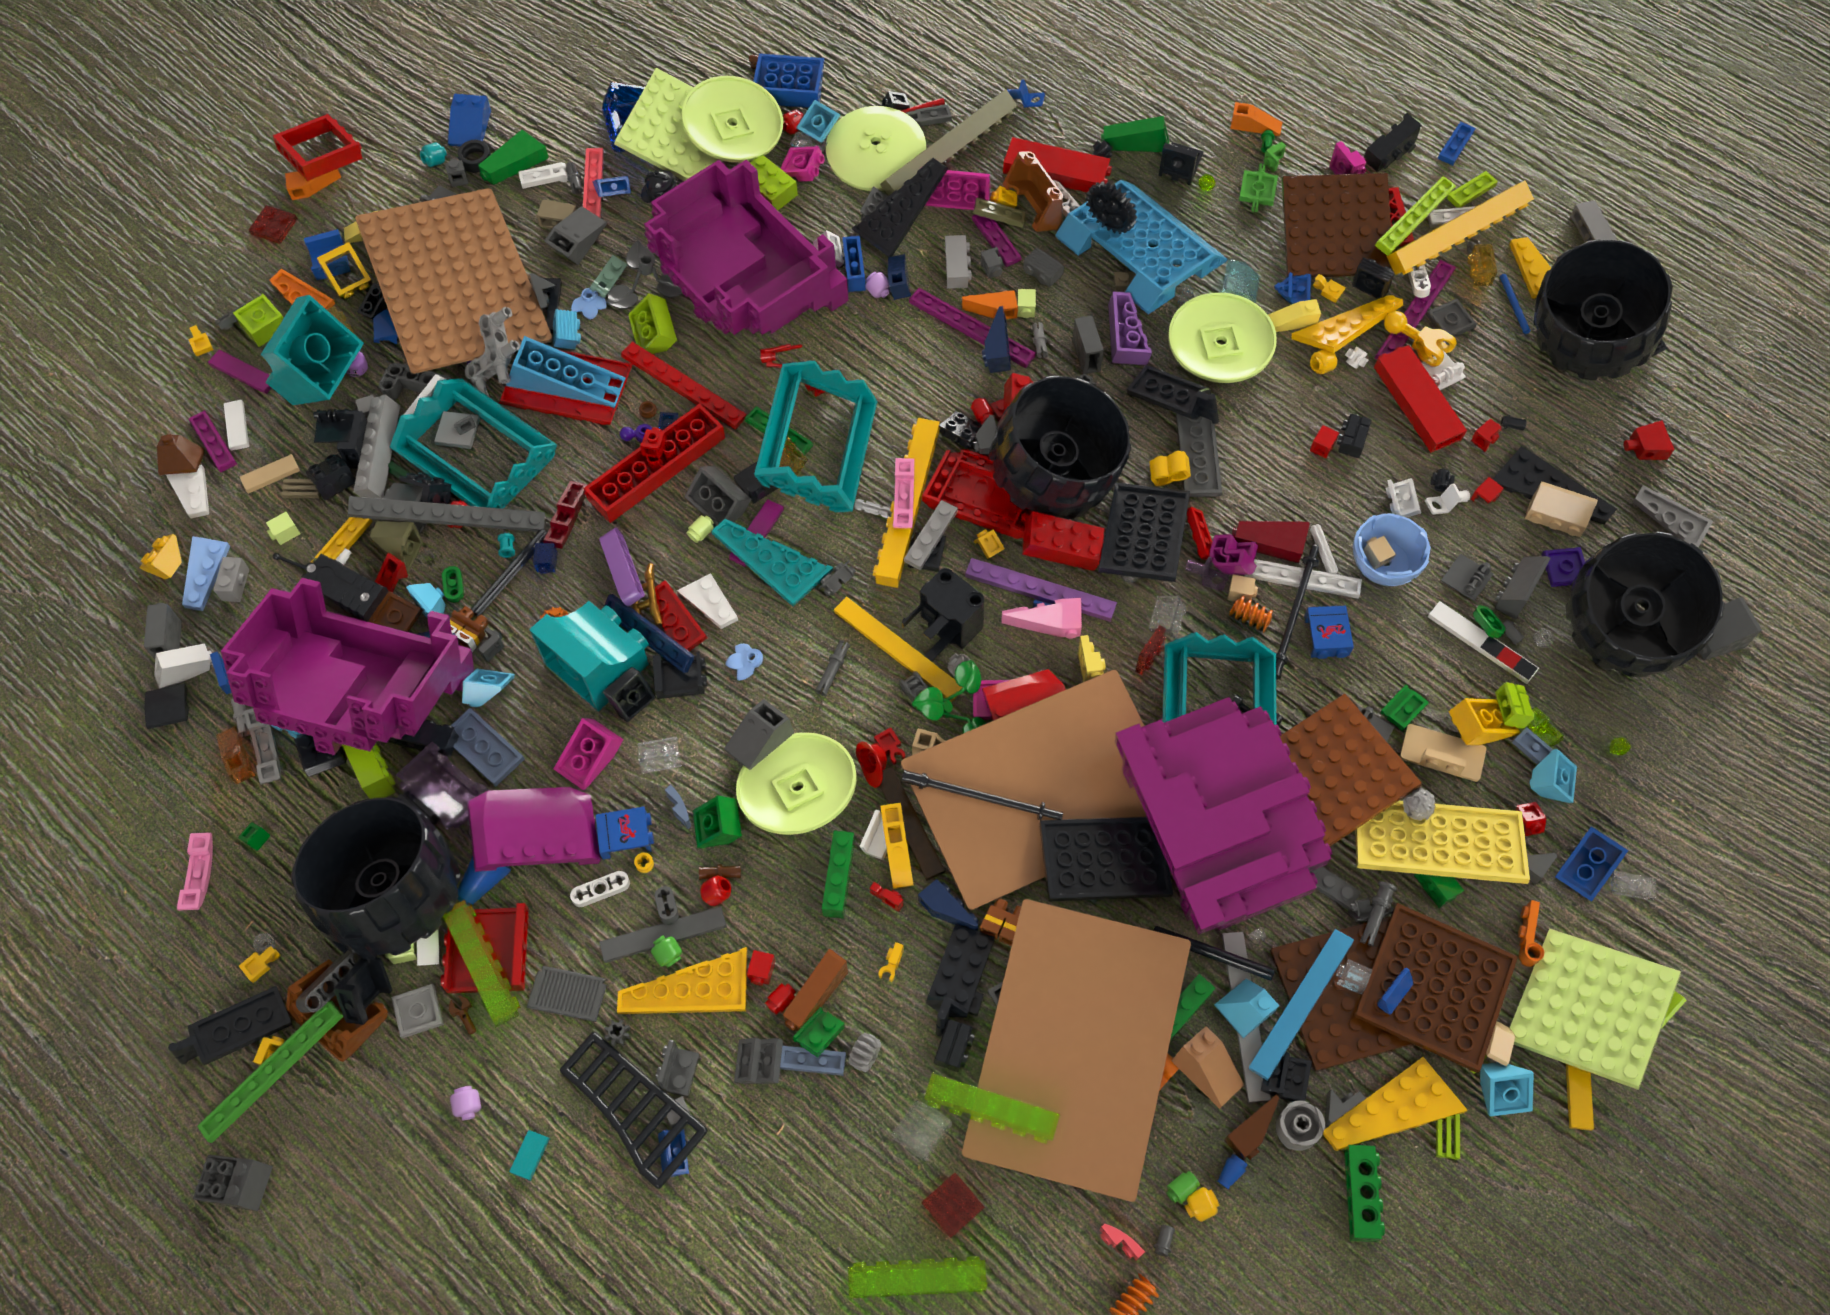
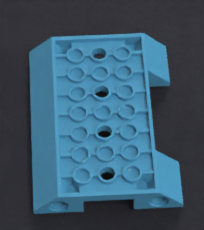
[1055,180,1227,314]

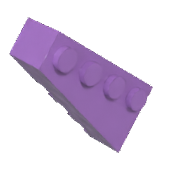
[1108,292,1152,365]

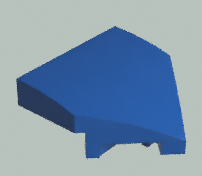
[1274,272,1311,305]
[373,309,398,344]

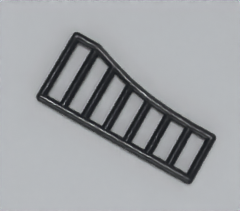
[560,1032,708,1189]

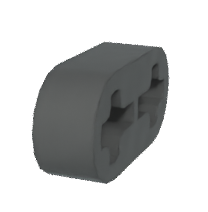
[654,886,679,925]

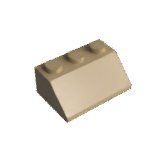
[1525,481,1598,537]

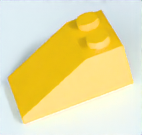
[1448,698,1521,745]

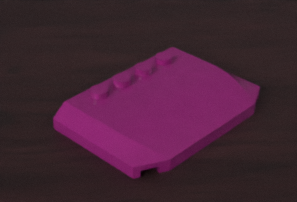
[467,787,601,872]

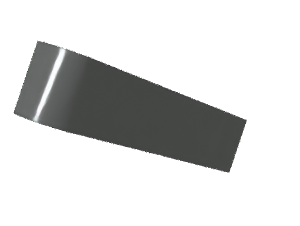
[296,950,362,1013]

